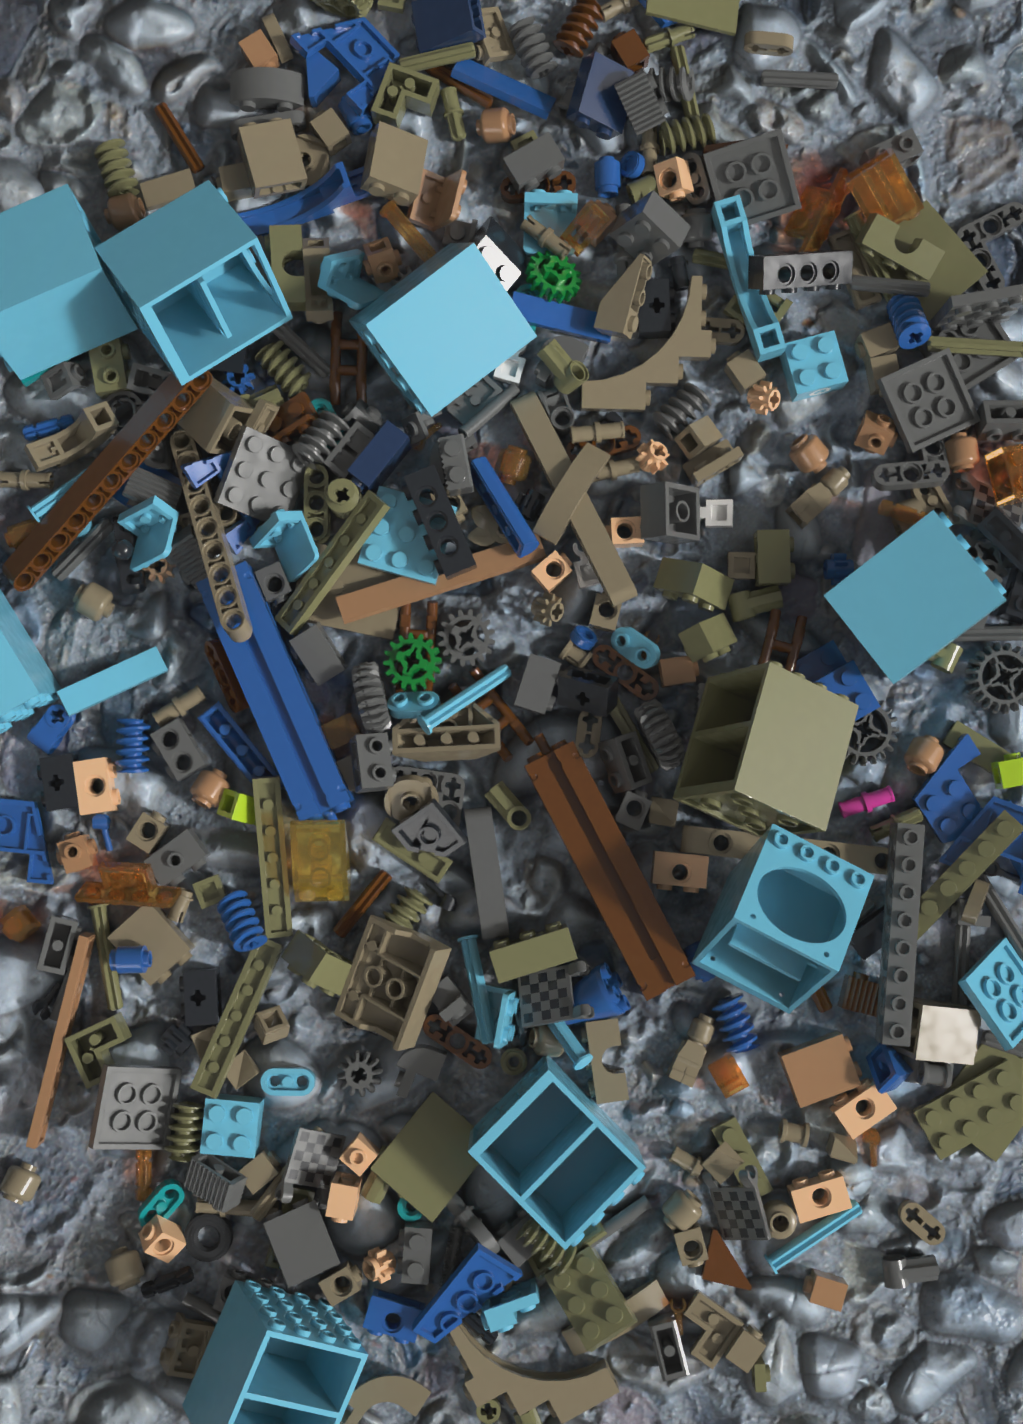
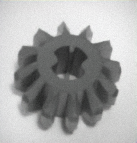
[337,1050,383,1097]

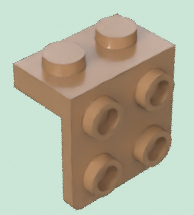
[406,168,467,232]

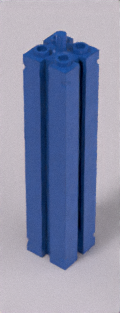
[196,561,355,833]

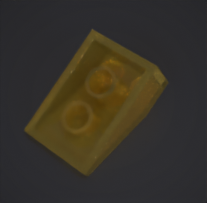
[290,820,351,902]

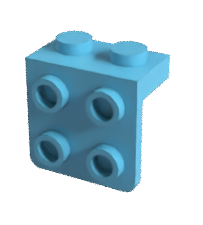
[523,189,578,256]
[317,249,385,310]
[117,495,179,572]
[249,509,319,582]
[475,984,520,1049]

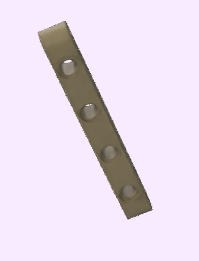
[680,825,888,875]

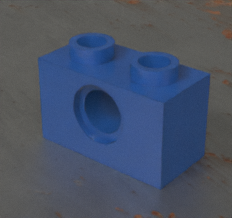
[362,1288,426,1344]

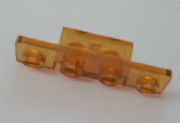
[784,168,853,252]
[74,861,182,908]

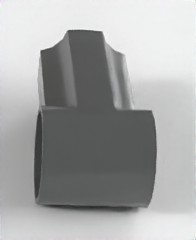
[881,1254,939,1289]

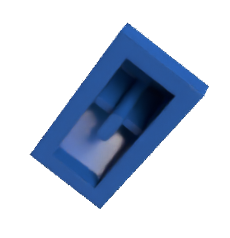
[306,52,341,108]
[866,1043,914,1094]

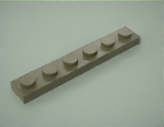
[274,490,390,636]
[252,775,293,938]
[917,810,1023,940]
[190,939,284,1099]

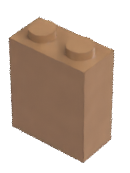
[777,1031,862,1108]

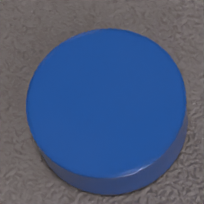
[620,150,645,180]
[570,625,597,650]

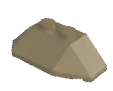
[392,702,501,762]

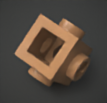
[363,237,403,284]
[854,410,898,456]
[56,831,99,874]

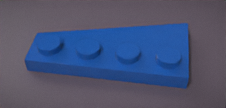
[412,1243,523,1344]

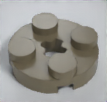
[296,134,330,189]
[384,775,439,823]

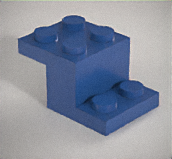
[794,640,881,721]

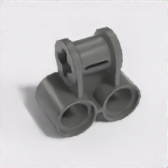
[902,1054,954,1088]

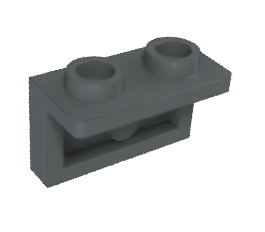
[444,375,503,426]

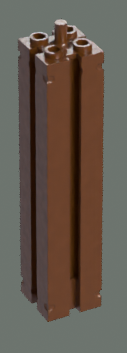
[524,733,696,1001]

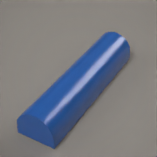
[470,457,539,558]
[197,701,285,789]

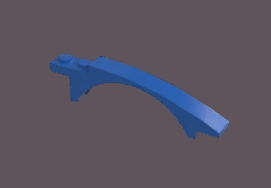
[237,161,372,237]

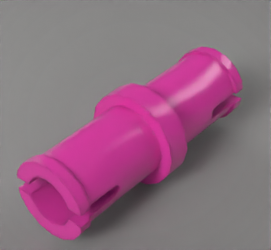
[838,786,895,819]

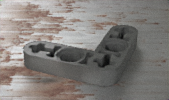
[956,202,1023,291]
[871,438,950,491]
[395,766,465,827]

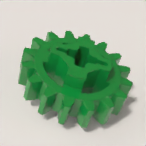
[524,250,582,304]
[383,633,442,692]

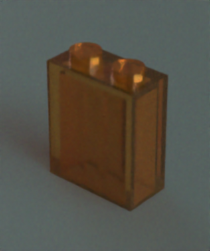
[843,147,924,224]

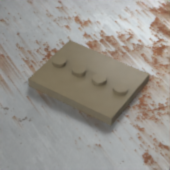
[295,543,401,641]

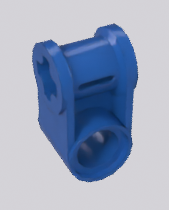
[26,704,76,755]

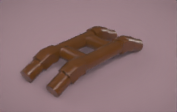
[329,311,368,405]
[395,600,438,693]
[758,609,807,672]
[448,666,534,763]

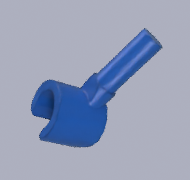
[92,814,113,851]

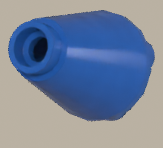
[564,962,631,1025]

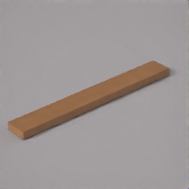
[335,534,547,624]
[26,932,96,1149]

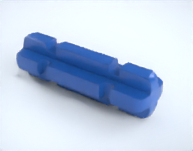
[22,414,75,441]

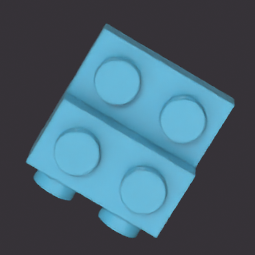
[480,1277,540,1333]

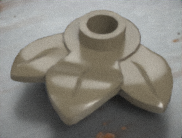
[468,505,509,547]

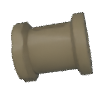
[558,640,593,668]
[778,1118,810,1148]

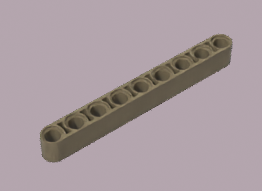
[510,390,638,607]
[170,429,253,643]

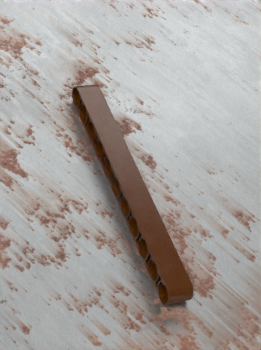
[2,370,213,592]

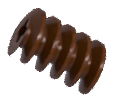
[553,0,604,59]

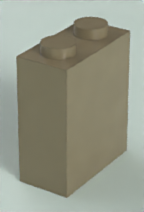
[237,118,308,199]
[360,121,428,207]
[107,900,195,986]

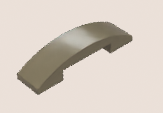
[533,442,611,546]
[561,1278,669,1356]

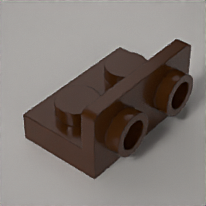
[267,392,319,445]

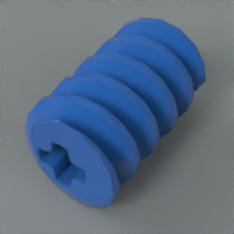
[886,294,931,350]
[114,719,151,773]
[217,890,268,952]
[712,993,760,1053]

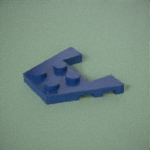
[289,17,400,117]
[180,451,260,555]
[912,733,1012,844]
[939,796,1023,895]
[0,798,54,884]

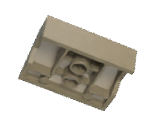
[334,915,452,1051]

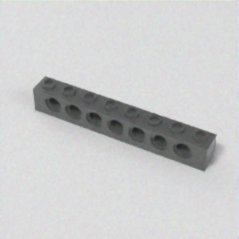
[875,822,925,1047]

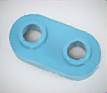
[611,626,661,669]
[387,691,441,719]
[260,1067,316,1096]

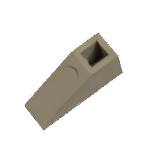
[594,253,652,340]

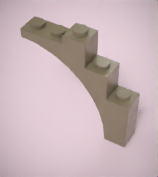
[581,276,716,413]
[446,1322,620,1424]

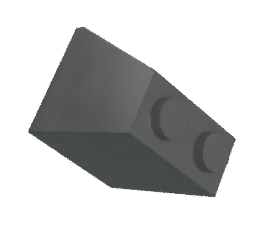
[263,1198,340,1289]

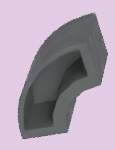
[229,67,305,112]

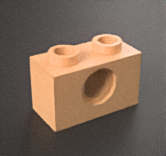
[73,757,121,815]
[650,850,709,893]
[829,1077,898,1140]
[786,1169,852,1224]
[325,1171,363,1223]

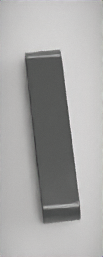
[464,805,510,940]

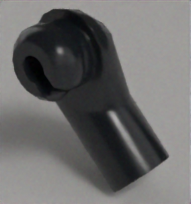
[510,1008,531,1048]

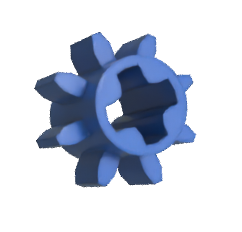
[222,364,256,395]
[823,553,854,585]

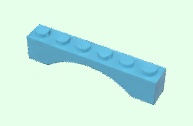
[711,194,786,362]

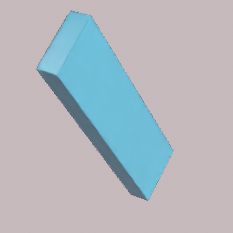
[57,646,168,717]

